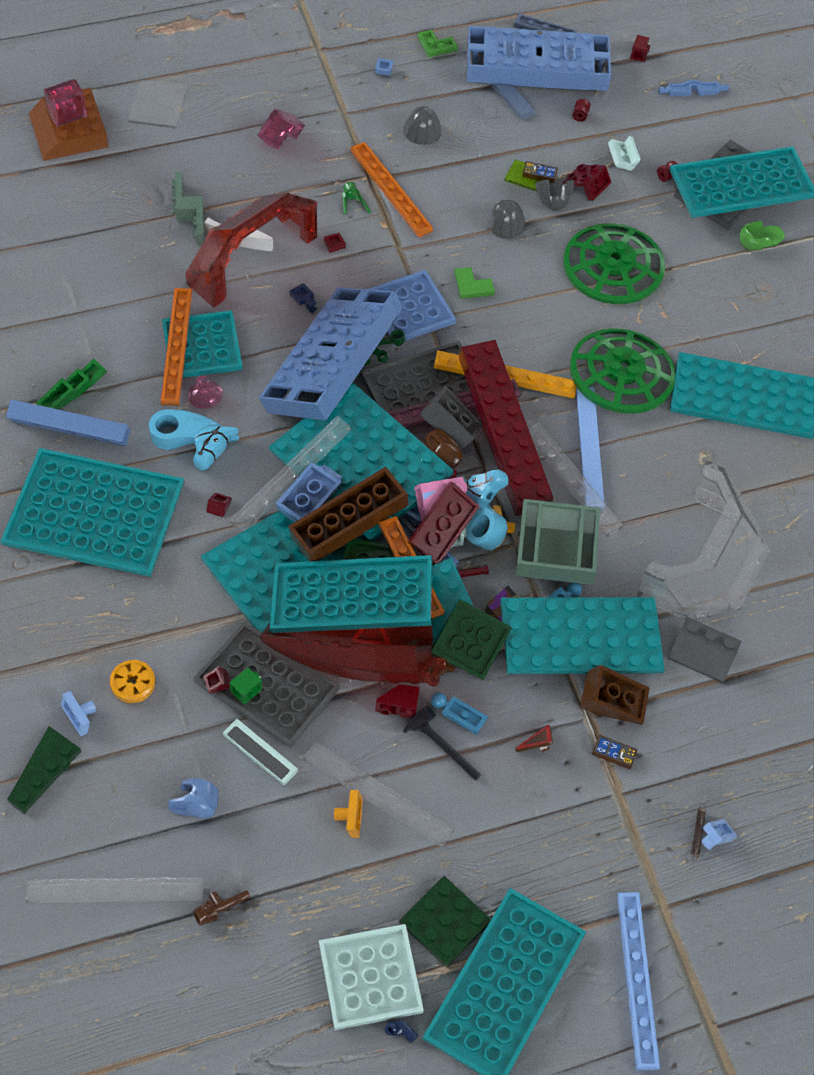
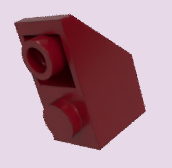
[375,684,420,718]

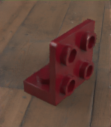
[562,164,612,201]

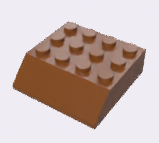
[29,88,108,161]

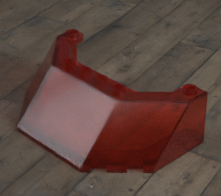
[185,193,317,308]

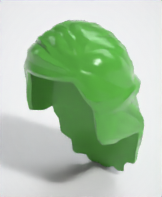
[739,221,785,251]

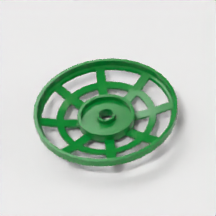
[563,223,665,304]
[570,328,676,414]

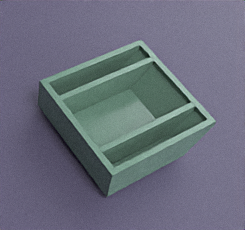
[516,499,600,585]

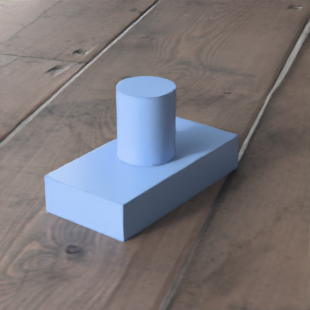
[61,691,96,737]
[702,819,737,850]

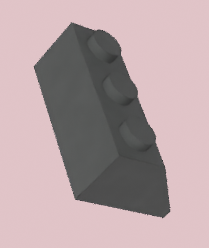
[420,386,483,451]
[668,617,742,683]

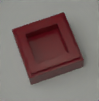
[324,232,346,253]

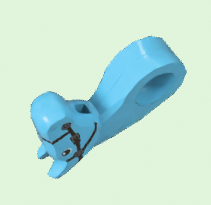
[148,409,239,471]
[459,469,509,550]

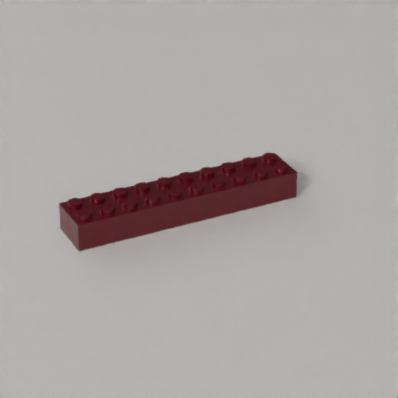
[459,340,554,516]

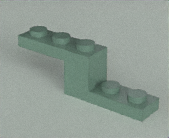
[172,172,205,246]

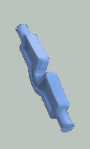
[658,80,729,96]

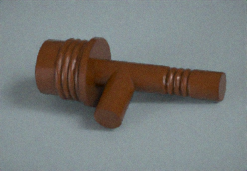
[193,890,250,926]

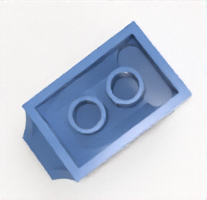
[275,462,342,522]

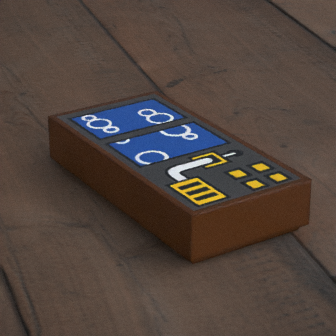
[522,161,558,183]
[592,735,638,770]

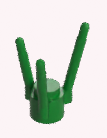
[341,182,371,214]

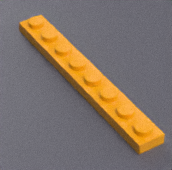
[434,350,576,399]

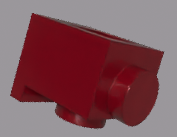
[630,35,651,62]

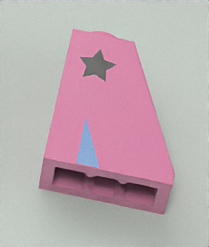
[414,477,467,522]

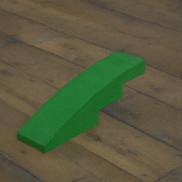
[36,358,107,410]

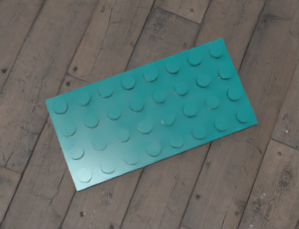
[670,146,814,218]
[670,352,814,439]
[270,555,432,633]
[500,597,665,674]
[422,888,586,1075]

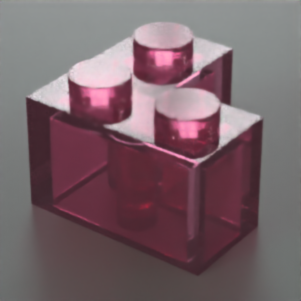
[257,108,305,150]

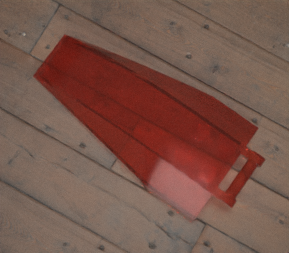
[260,617,447,687]

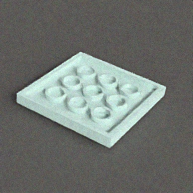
[319,924,424,1030]

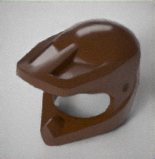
[425,429,462,470]

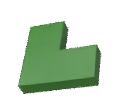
[417,30,458,58]
[454,267,495,299]

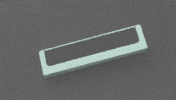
[223,719,298,786]

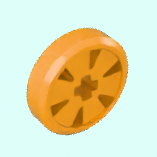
[110,660,155,703]

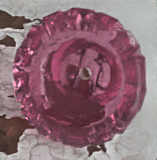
[188,376,222,409]

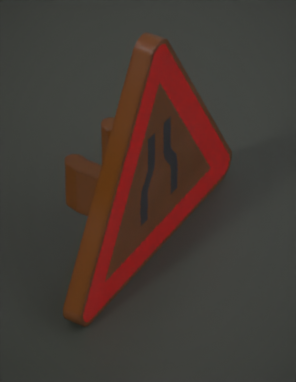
[515,725,553,752]

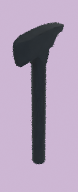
[403,706,481,781]

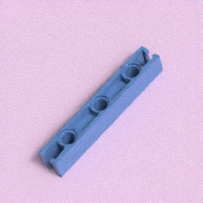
[6,399,131,446]

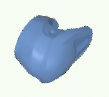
[168,778,219,818]

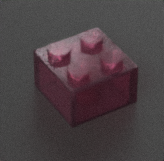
[44,79,87,127]

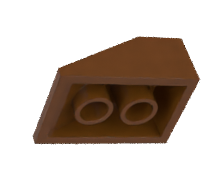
[580,665,650,725]

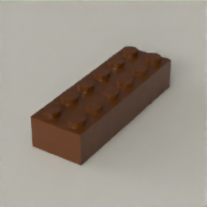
[288,467,409,562]

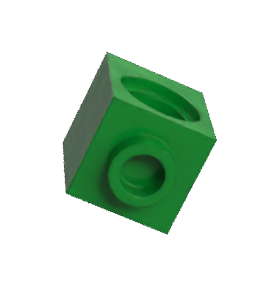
[229,668,262,705]

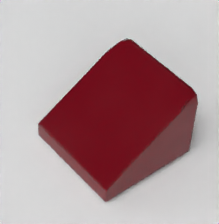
[206,493,232,517]
[203,666,231,694]

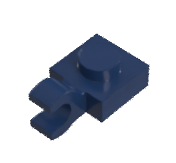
[289,283,317,313]

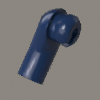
[385,1020,419,1044]

